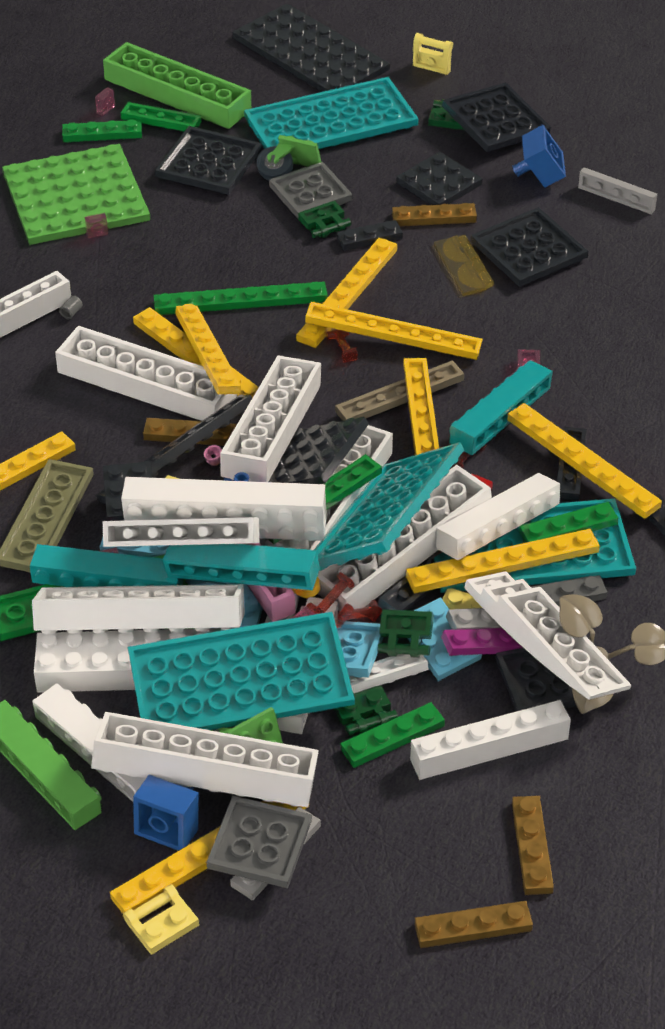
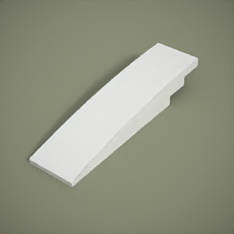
[464,571,631,700]

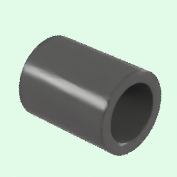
[59,296,83,319]

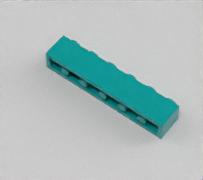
[449,360,553,455]
[30,544,184,587]
[163,544,320,590]

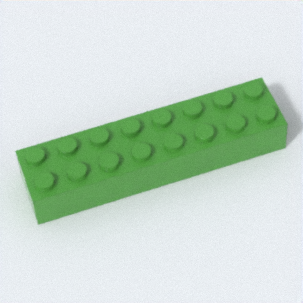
[103,42,252,129]

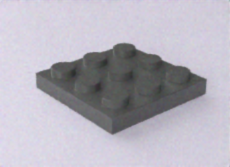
[269,162,352,218]
[207,796,312,888]

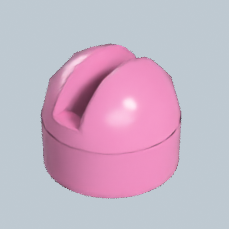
[204,445,222,466]

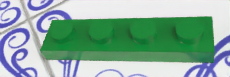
[121,102,201,132]
[62,119,142,142]
[519,502,619,543]
[341,702,445,768]

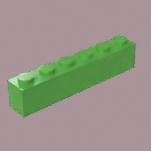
[0,700,101,830]

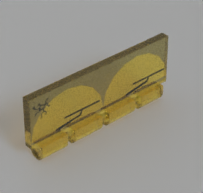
[434,235,494,296]

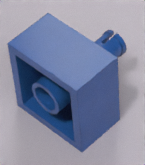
[512,125,566,188]
[133,775,198,851]

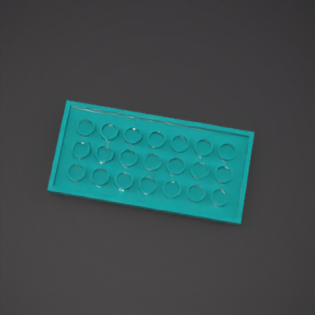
[244,77,419,160]
[314,442,464,571]
[433,498,636,593]
[128,612,355,730]

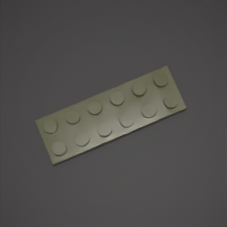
[0,459,94,573]

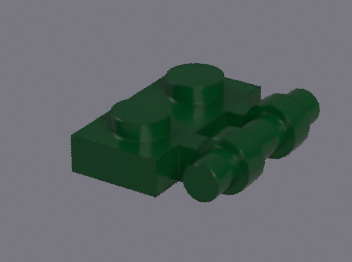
[428,99,464,130]
[298,200,352,239]
[378,609,434,658]
[334,685,398,736]

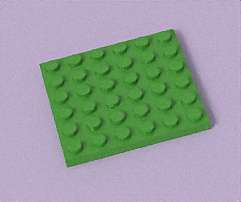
[3,144,150,245]

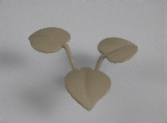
[559,594,665,714]

